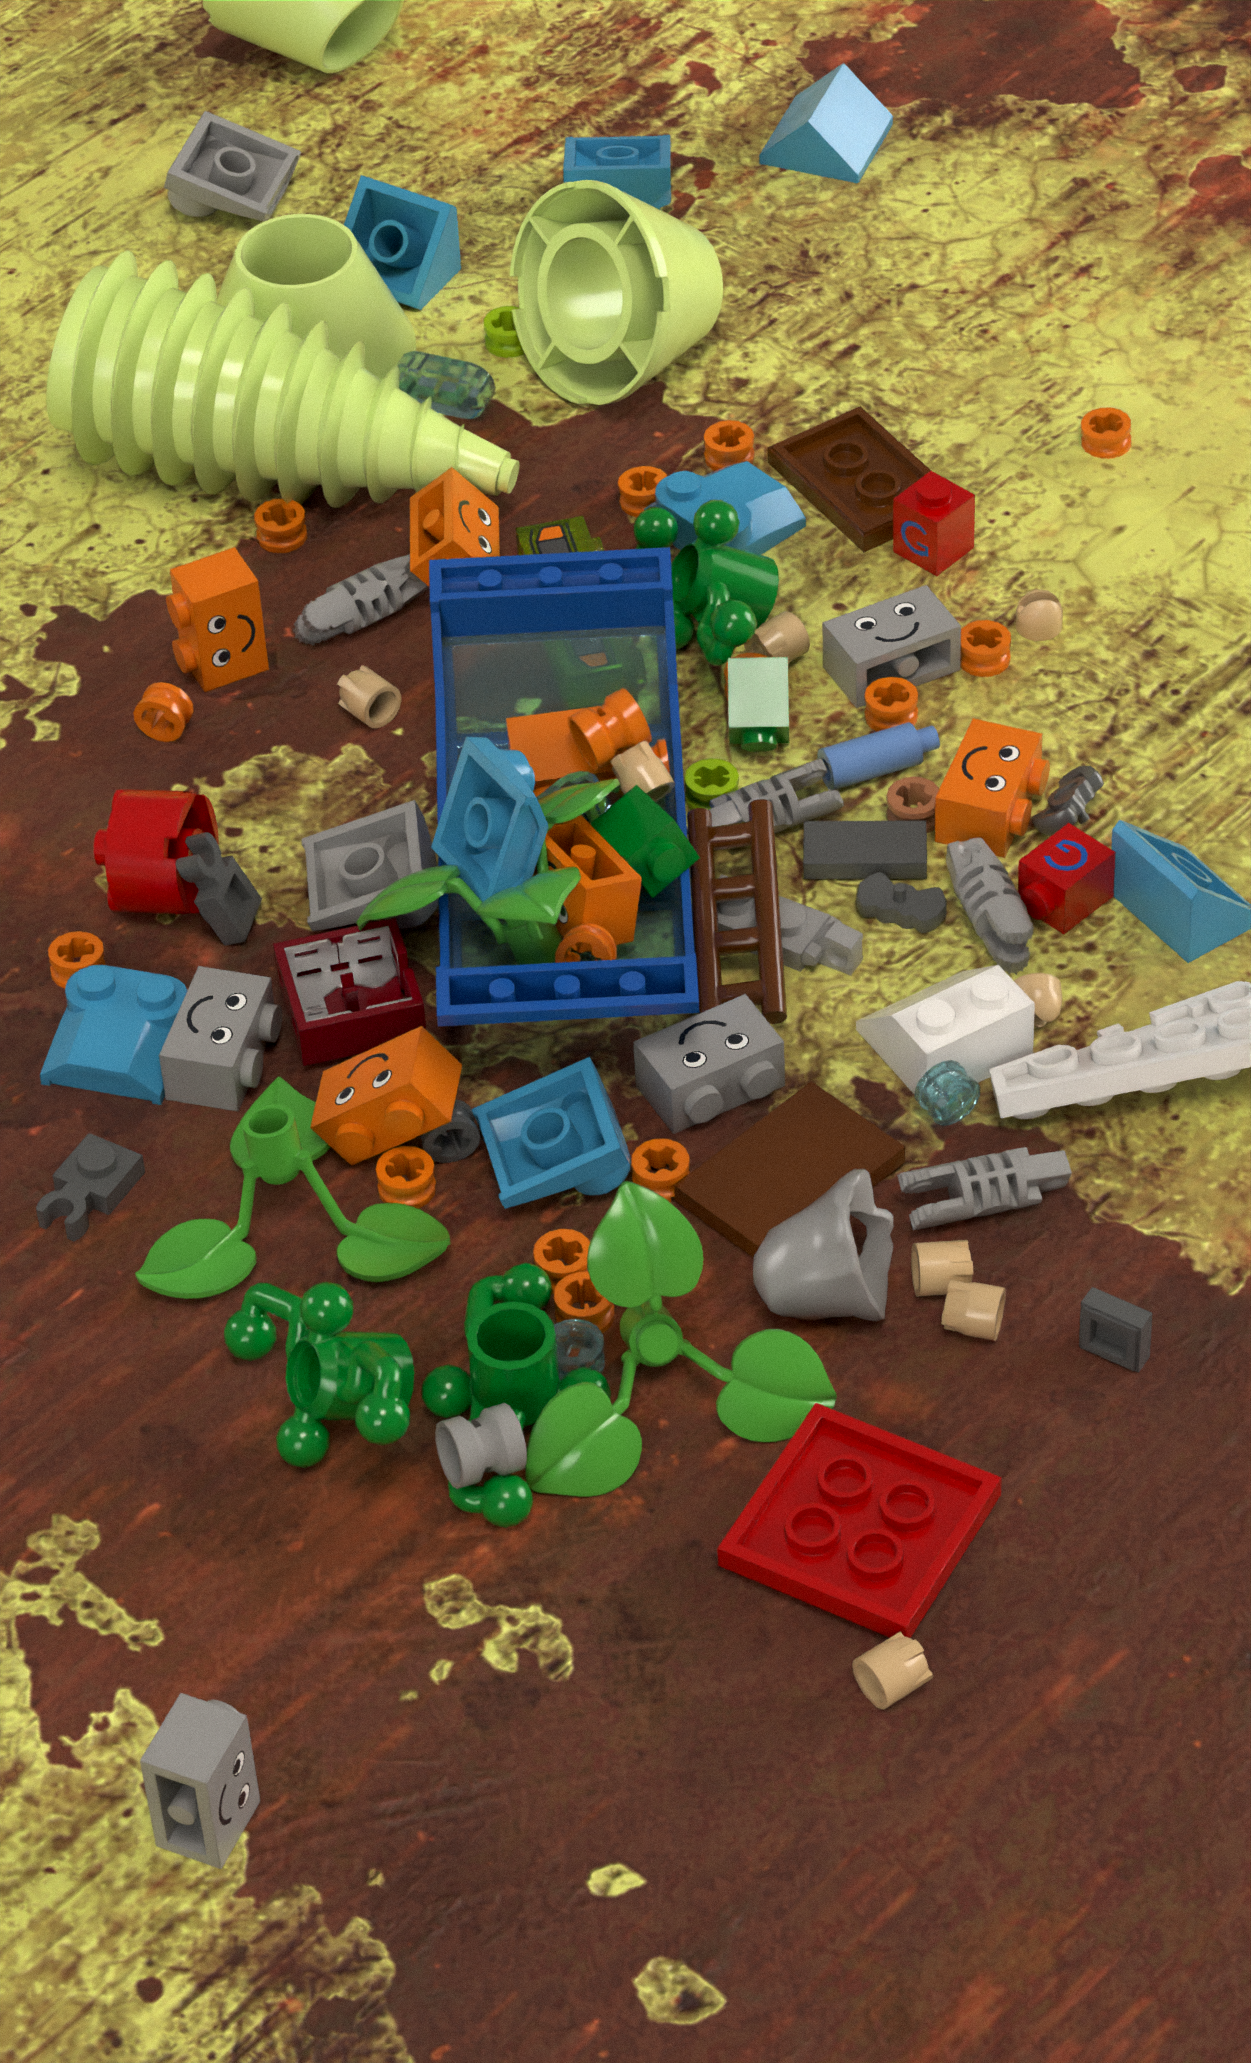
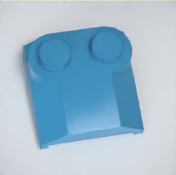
[563,135,671,210]
[644,461,806,555]
[431,737,549,902]
[40,965,188,1105]
[472,1057,631,1209]

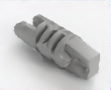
[293,554,430,645]
[687,758,845,849]
[946,838,1034,975]
[897,1147,1072,1230]

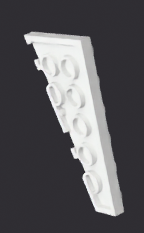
[989,981,1251,1119]

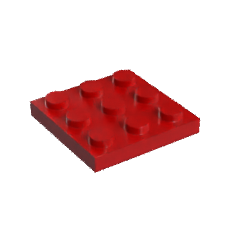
[717,1403,1002,1638]

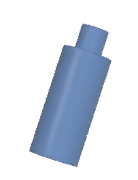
[817,722,940,790]

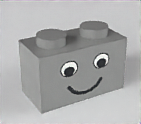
[822,585,961,709]
[159,966,282,1112]
[633,994,785,1134]
[140,1693,260,1869]

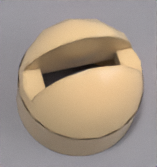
[1015,589,1063,641]
[1014,973,1062,1028]

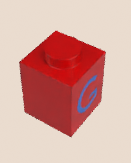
[893,471,975,576]
[1018,823,1116,935]

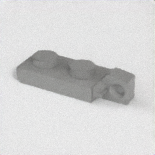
[692,874,863,975]

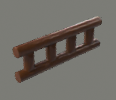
[687,799,787,1024]

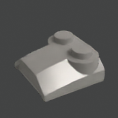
[164,111,302,222]
[301,800,439,931]

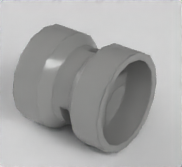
[435,1403,527,1489]

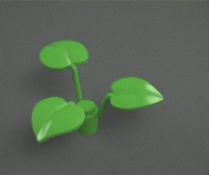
[357,779,620,965]
[135,1077,451,1299]
[525,1181,837,1497]

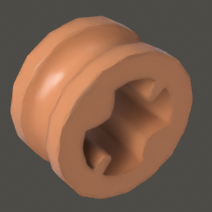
[886,776,939,833]

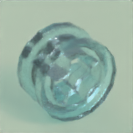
[915,1060,980,1126]
[554,1319,605,1380]

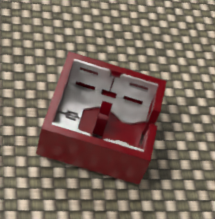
[273,918,426,1066]

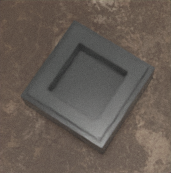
[1079,1287,1153,1373]

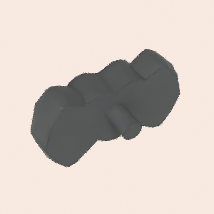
[1032,766,1104,836]
[856,872,947,933]

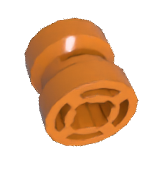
[567,688,652,771]

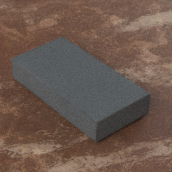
[803,820,927,879]

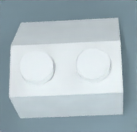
[856,965,1035,1108]

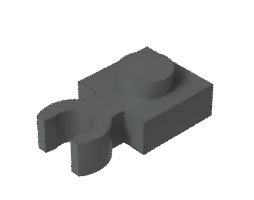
[176,832,262,946]
[36,1133,145,1241]

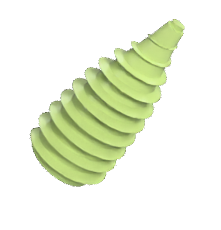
[46,250,520,508]

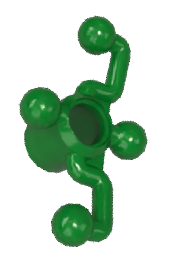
[633,500,779,666]
[421,1262,611,1528]
[224,1282,415,1468]

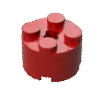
[94,789,219,914]

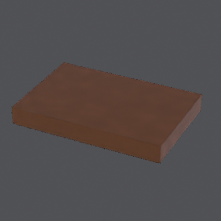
[768,406,931,552]
[674,1081,905,1258]

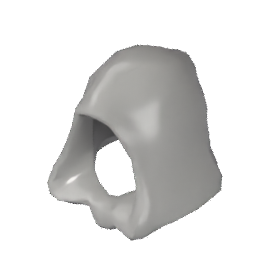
[753,1169,894,1321]

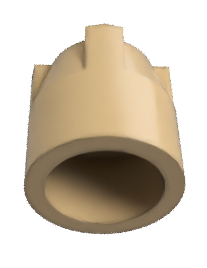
[744,611,810,663]
[337,665,401,728]
[610,741,675,802]
[911,1240,973,1297]
[941,1280,1006,1341]
[852,1632,933,1709]

